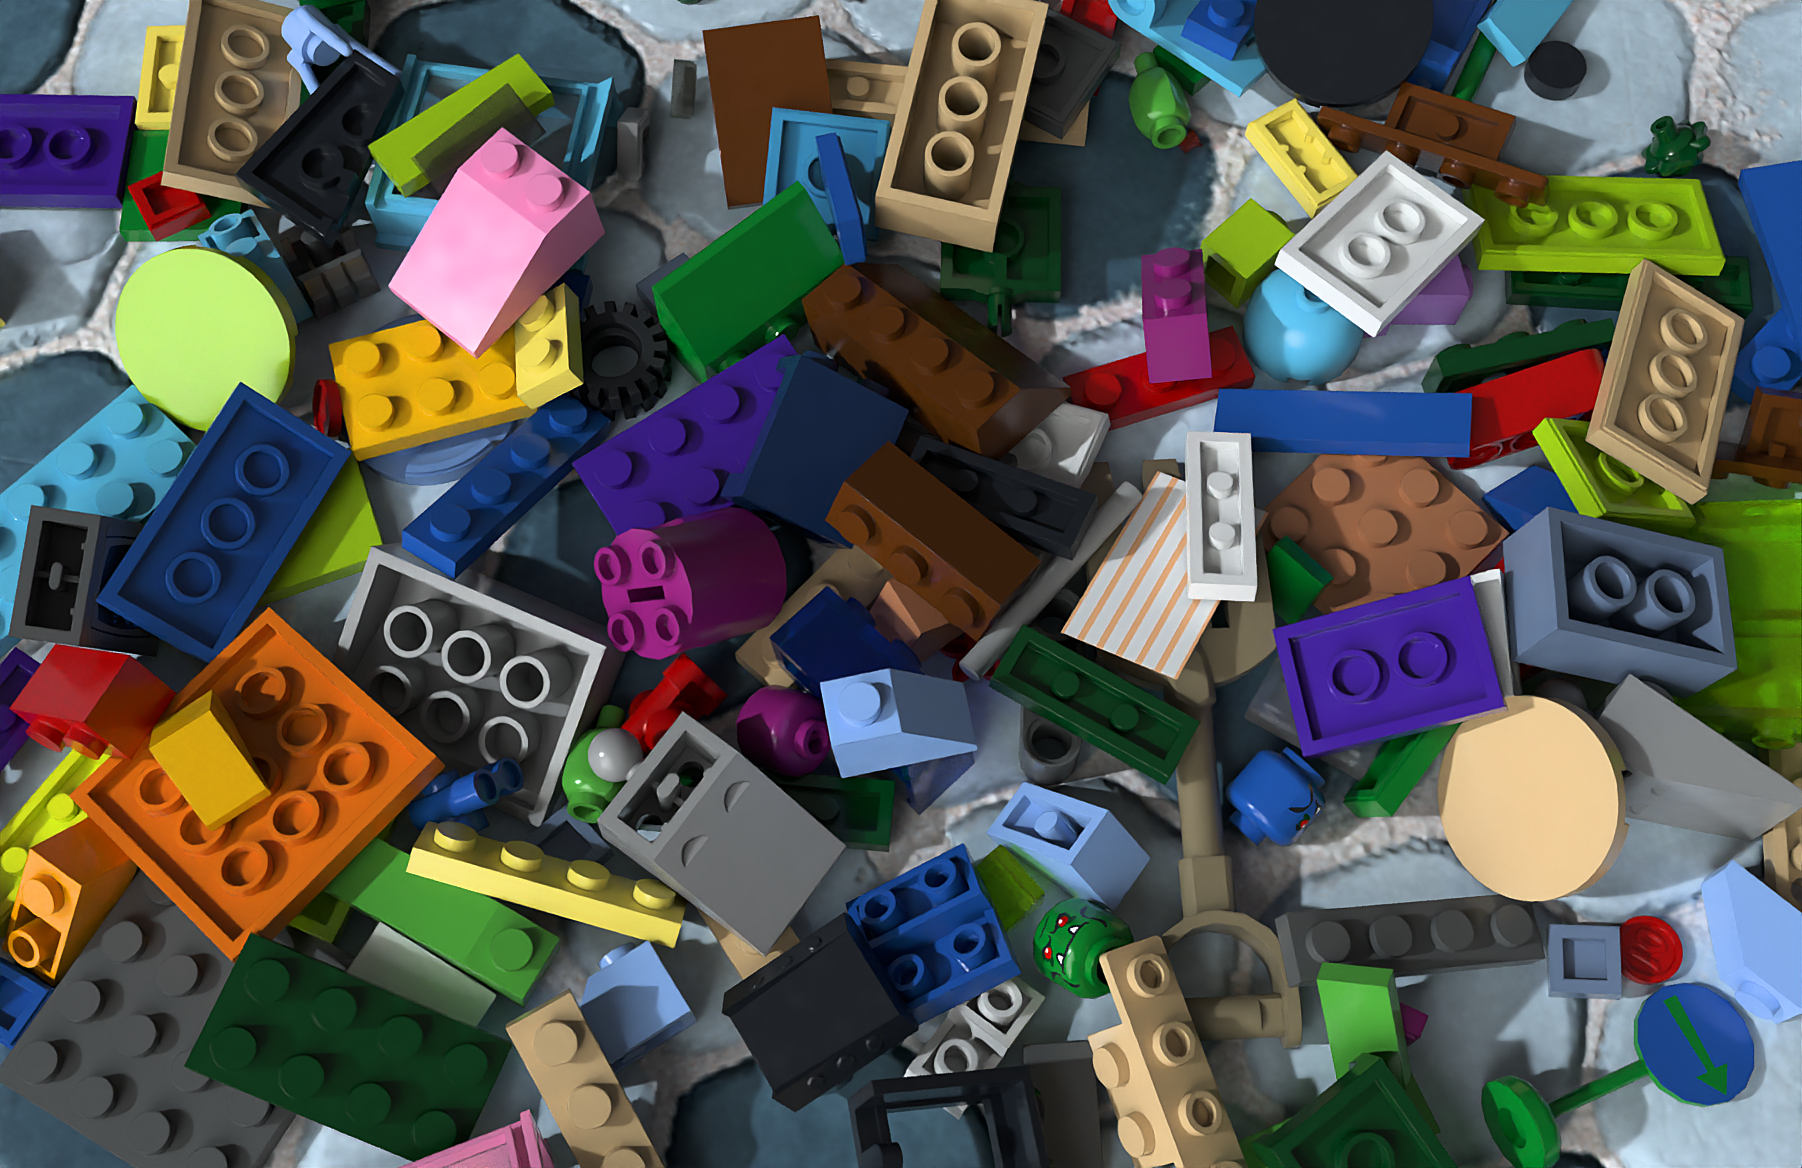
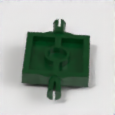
[940,158,1061,337]

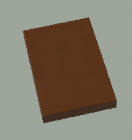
[702,15,833,210]

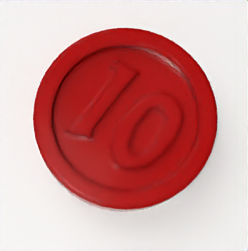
[312,379,342,441]
[1619,915,1683,985]

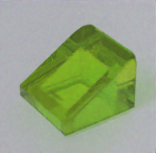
[976,844,1045,934]

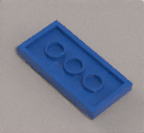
[95,382,352,665]

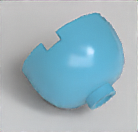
[1242,268,1365,386]

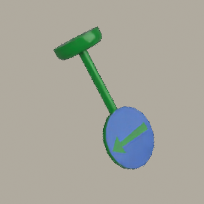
[1481,983,1754,1168]

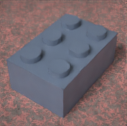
[1503,507,1738,699]

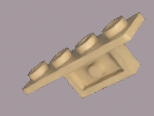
[1087,935,1248,1168]

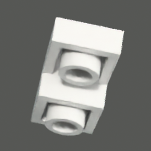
[904,976,1046,1120]

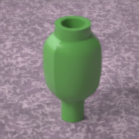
[1128,52,1191,149]
[562,705,627,823]

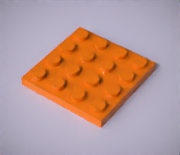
[69,607,445,963]

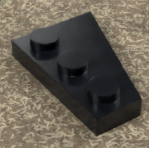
[235,49,405,249]

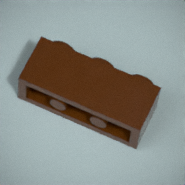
[825,440,1042,642]

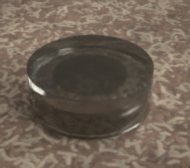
[670,59,697,120]

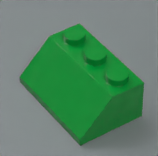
[652,180,844,385]

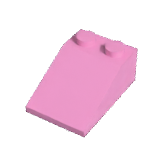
[388,127,605,359]

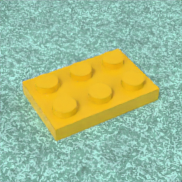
[328,319,538,461]

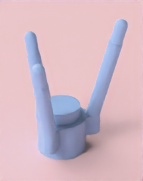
[282,5,425,95]

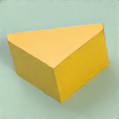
[148,690,272,832]

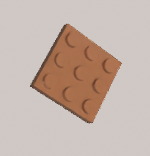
[1261,454,1509,615]

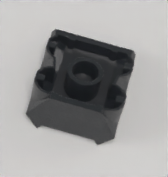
[722,912,919,1113]

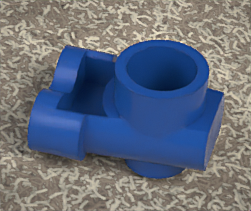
[408,757,524,832]

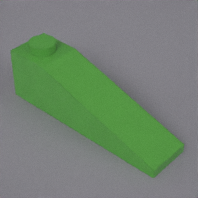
[323,837,560,1008]

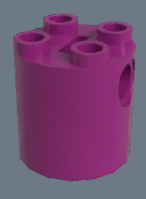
[594,507,787,660]

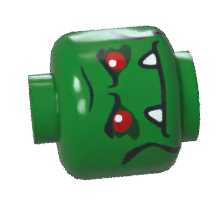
[1033,898,1134,999]

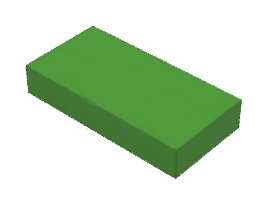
[1316,962,1411,1090]

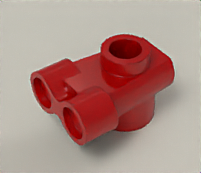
[620,652,728,755]

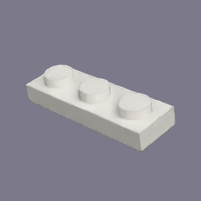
[1185,431,1257,602]

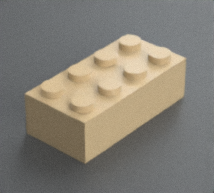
[875,0,1049,253]

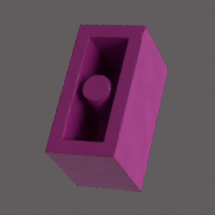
[1141,247,1212,383]

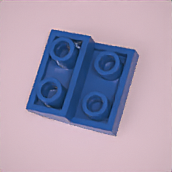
[845,843,1022,1025]

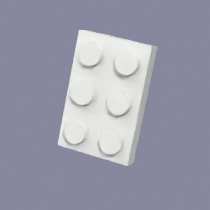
[1274,150,1485,338]

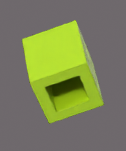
[1200,198,1295,309]

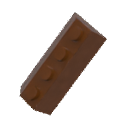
[802,263,1072,461]

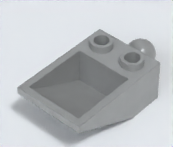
[1533,674,1802,841]
[588,712,846,957]

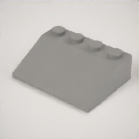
[332,542,627,827]

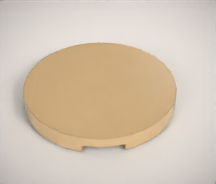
[1438,695,1630,901]

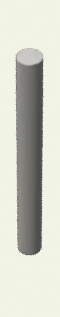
[959,482,1143,681]

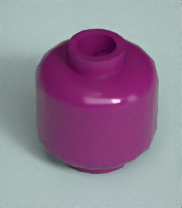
[736,685,831,777]

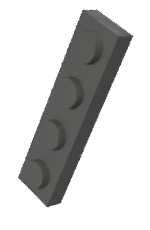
[1275,894,1545,988]

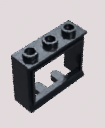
[847,1065,1057,1168]

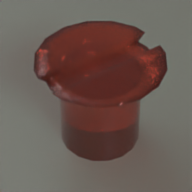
[1178,128,1203,154]

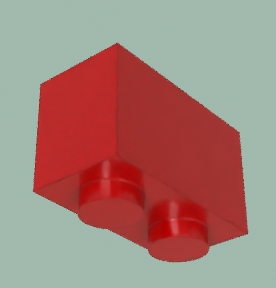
[9,644,176,760]

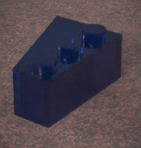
[769,586,975,816]

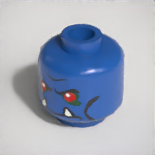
[1226,747,1326,847]

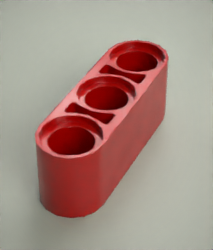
[1446,349,1606,470]

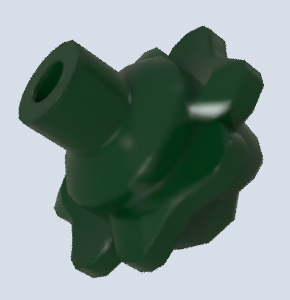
[1641,116,1711,177]

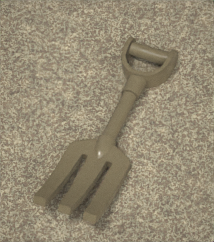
[1079,459,1302,1049]

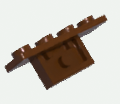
[1317,82,1550,208]
[1711,386,1802,489]

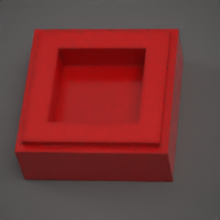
[127,171,212,242]

